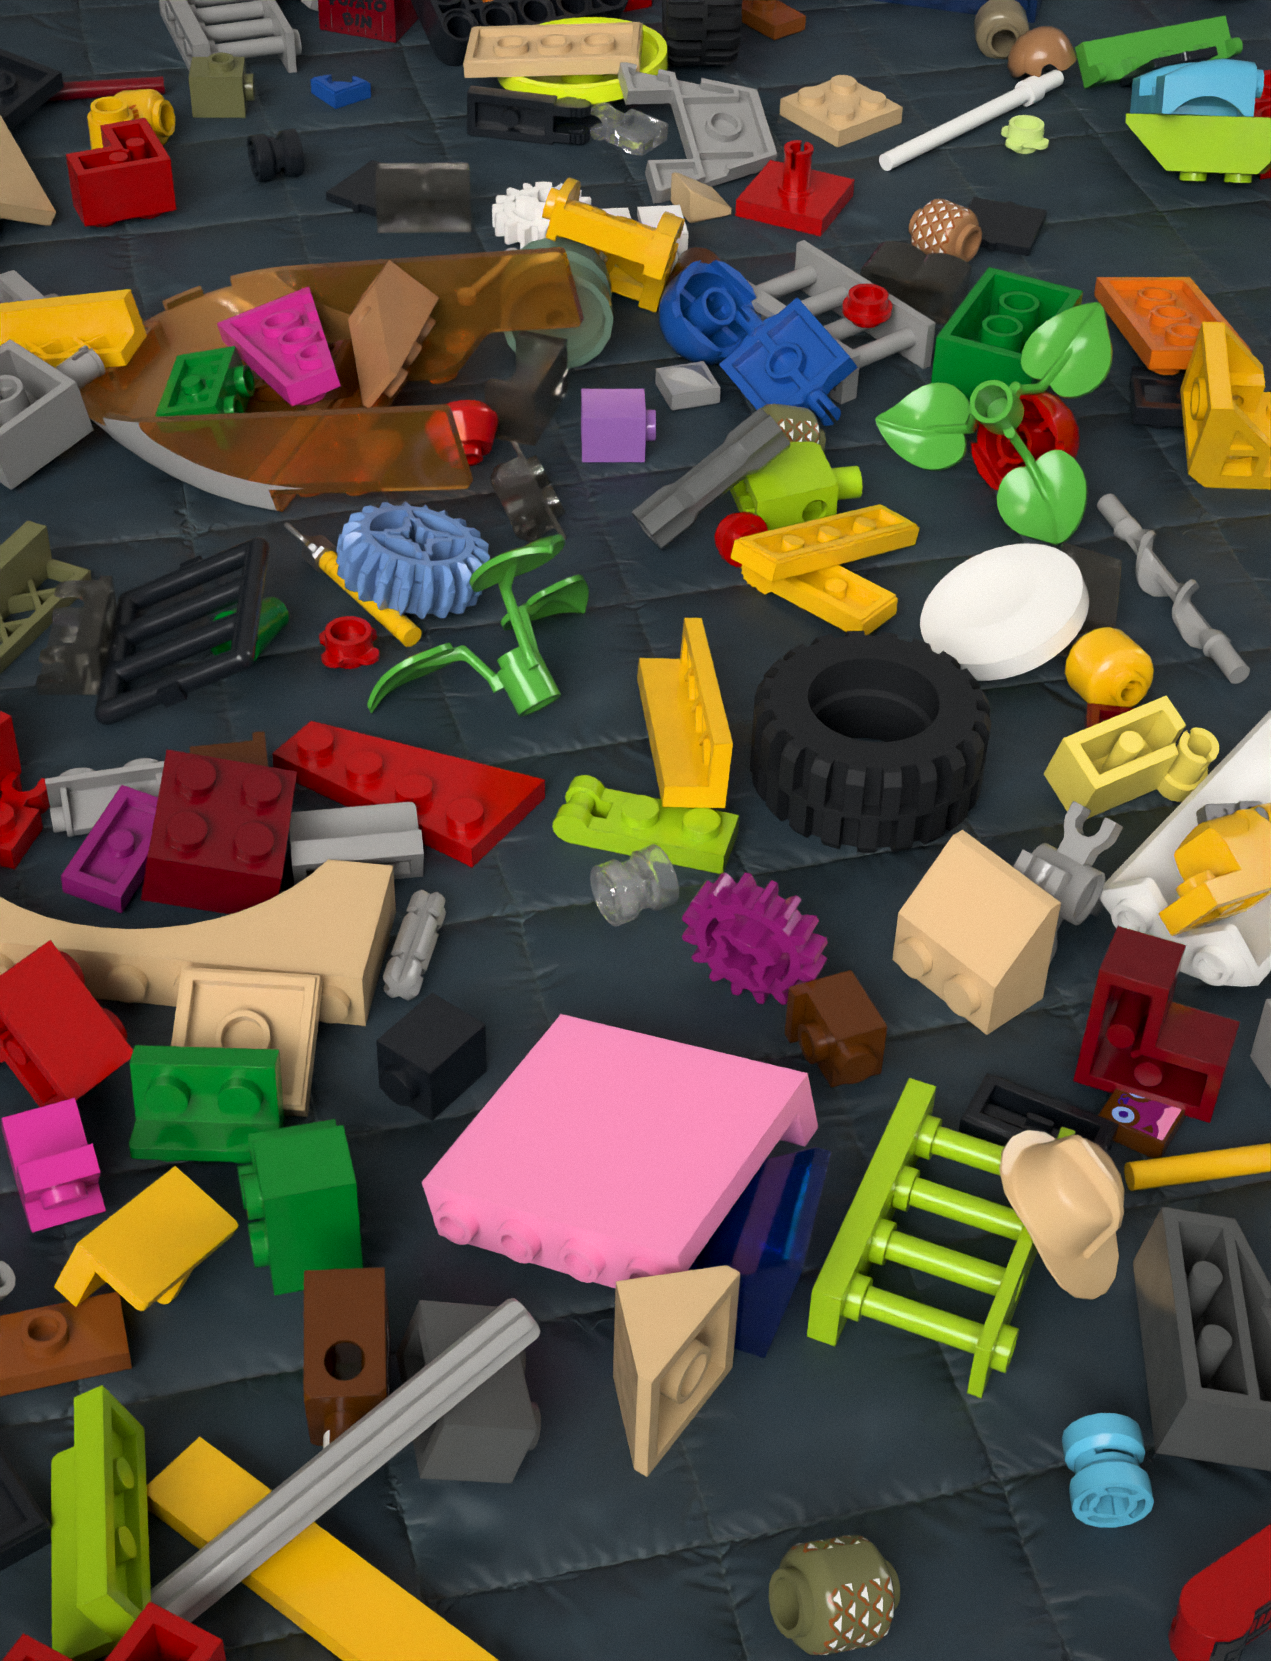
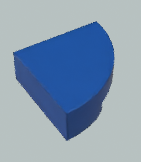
[310,75,371,109]

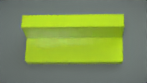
[51,1385,151,1661]

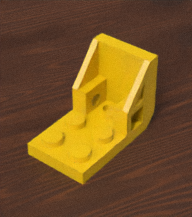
[1180,322,1271,490]

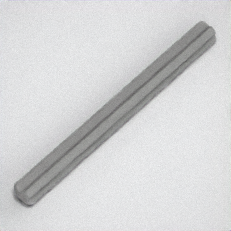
[151,1298,541,1623]

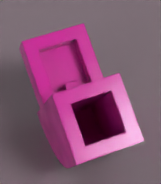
[1,1098,106,1233]

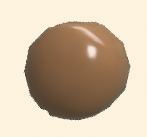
[1007,26,1077,78]

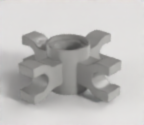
[1013,801,1123,965]

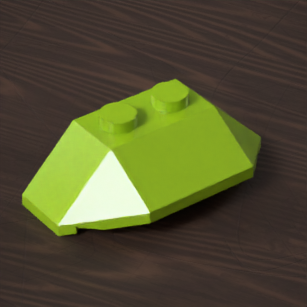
[1125,113,1271,183]

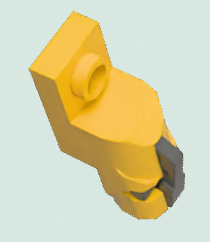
[1158,801,1271,936]

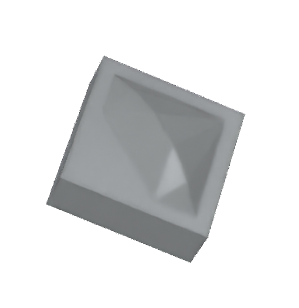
[655,361,721,411]

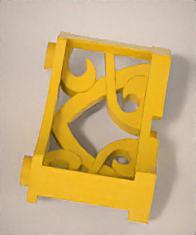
[542,177,685,313]

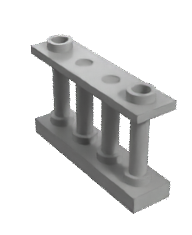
[159,0,302,73]
[747,240,936,405]

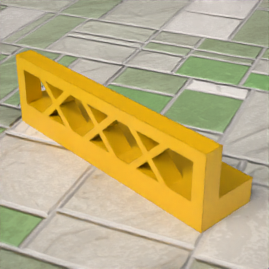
[0,289,147,368]
[637,618,733,808]

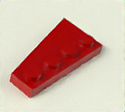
[272,721,545,868]

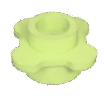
[1001,115,1049,154]

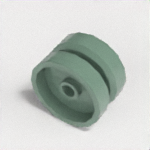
[501,237,614,370]

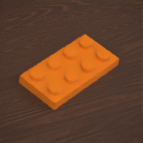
[1094,277,1251,375]

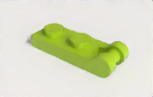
[552,775,739,874]

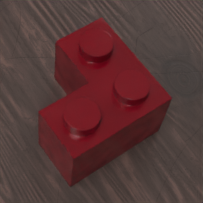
[1073,926,1240,1123]

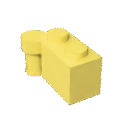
[1044,695,1219,819]

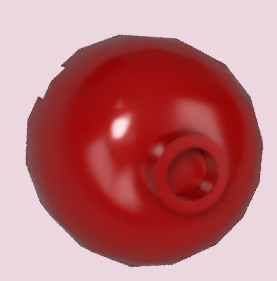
[971,391,1080,491]

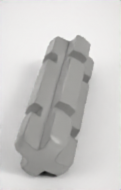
[383,889,446,1001]

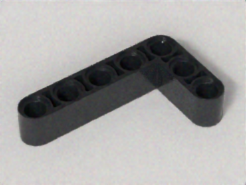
[411,0,628,66]

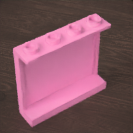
[422,1014,819,1289]

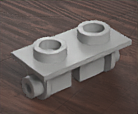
[45,758,164,837]

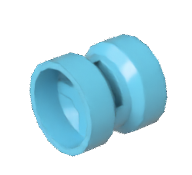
[1062,1413,1154,1528]

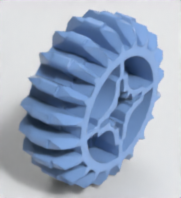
[336,501,490,619]

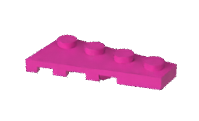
[217,286,341,406]

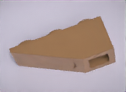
[348,260,439,409]

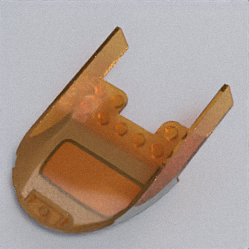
[80,247,584,512]

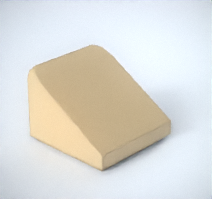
[671,172,732,223]

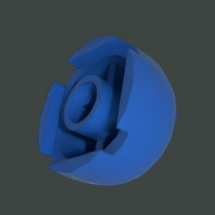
[659,260,761,365]

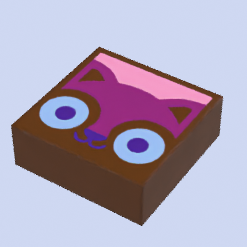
[1098,1089,1186,1159]

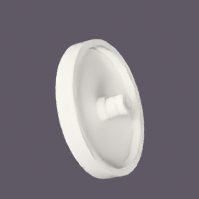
[920,543,1089,681]

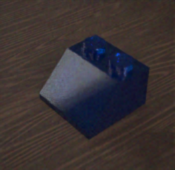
[689,1147,831,1358]

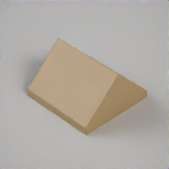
[613,1265,740,1477]

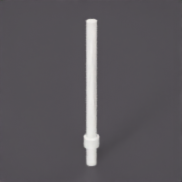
[879,69,1064,171]

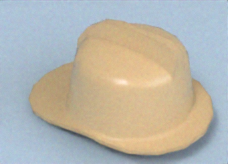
[999,1130,1125,1300]

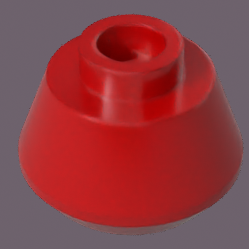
[427,400,499,467]

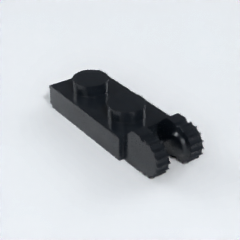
[467,86,591,145]

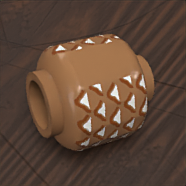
[909,198,982,269]

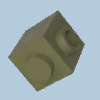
[189,52,255,118]

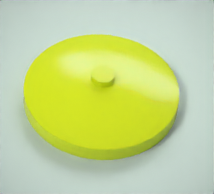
[497,17,668,104]

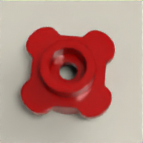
[319,616,380,669]

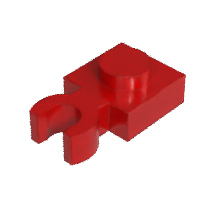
[0,771,50,869]

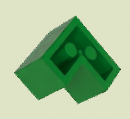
[237,1119,363,1296]

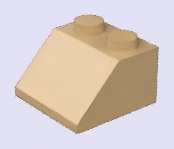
[892,830,1061,1035]

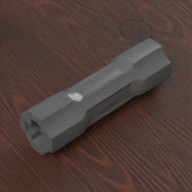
[631,408,790,551]

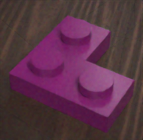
[61,784,158,913]

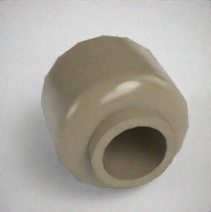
[974,0,1030,59]

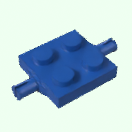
[719,297,858,426]

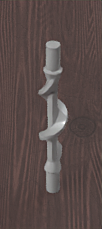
[1097,494,1250,684]

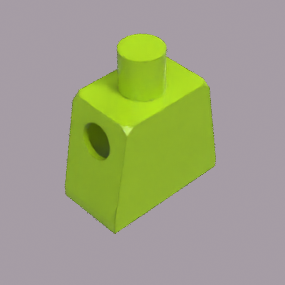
[730,442,863,531]

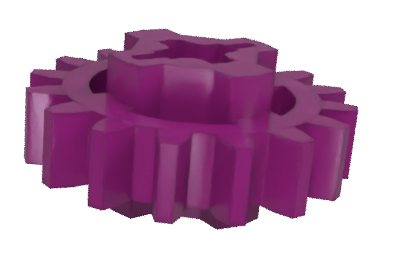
[682,872,828,1005]

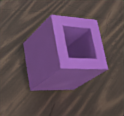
[581,389,656,462]

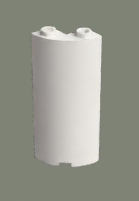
[1100,710,1271,987]

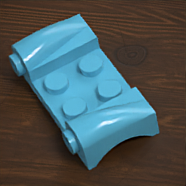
[1130,59,1264,117]

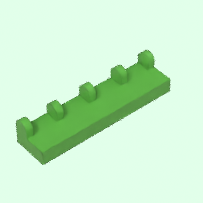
[1075,15,1243,89]

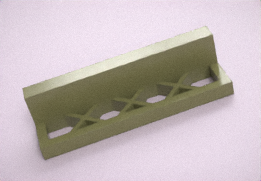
[0,520,92,674]

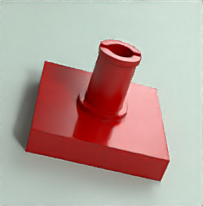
[735,140,855,236]

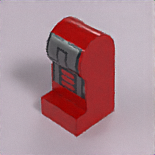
[1168,1524,1271,1661]

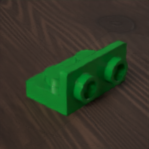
[155,346,255,448]
[129,1045,284,1164]

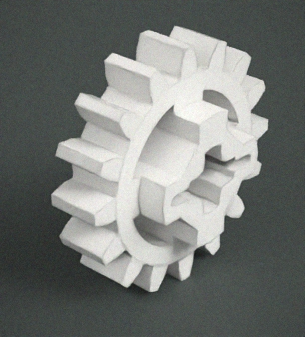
[492,181,591,249]

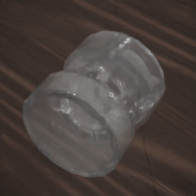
[590,844,679,927]

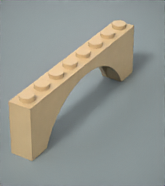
[0,859,396,1026]

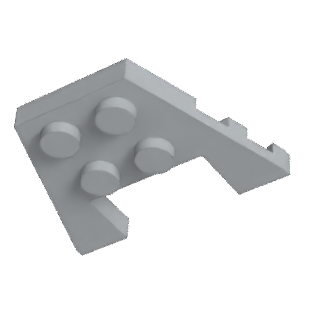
[618,62,777,204]

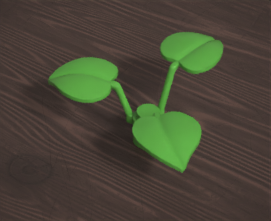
[875,302,1113,546]
[367,534,589,717]

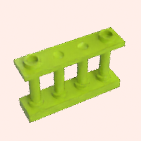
[807,1078,1076,1398]

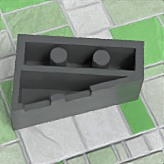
[1133,1207,1271,1471]

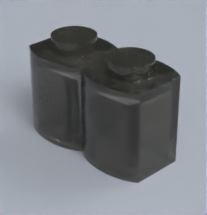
[860,241,972,325]

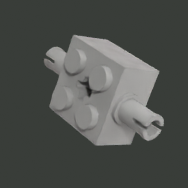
[0,339,105,490]

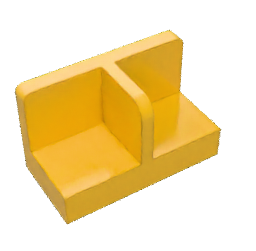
[54,1166,238,1311]

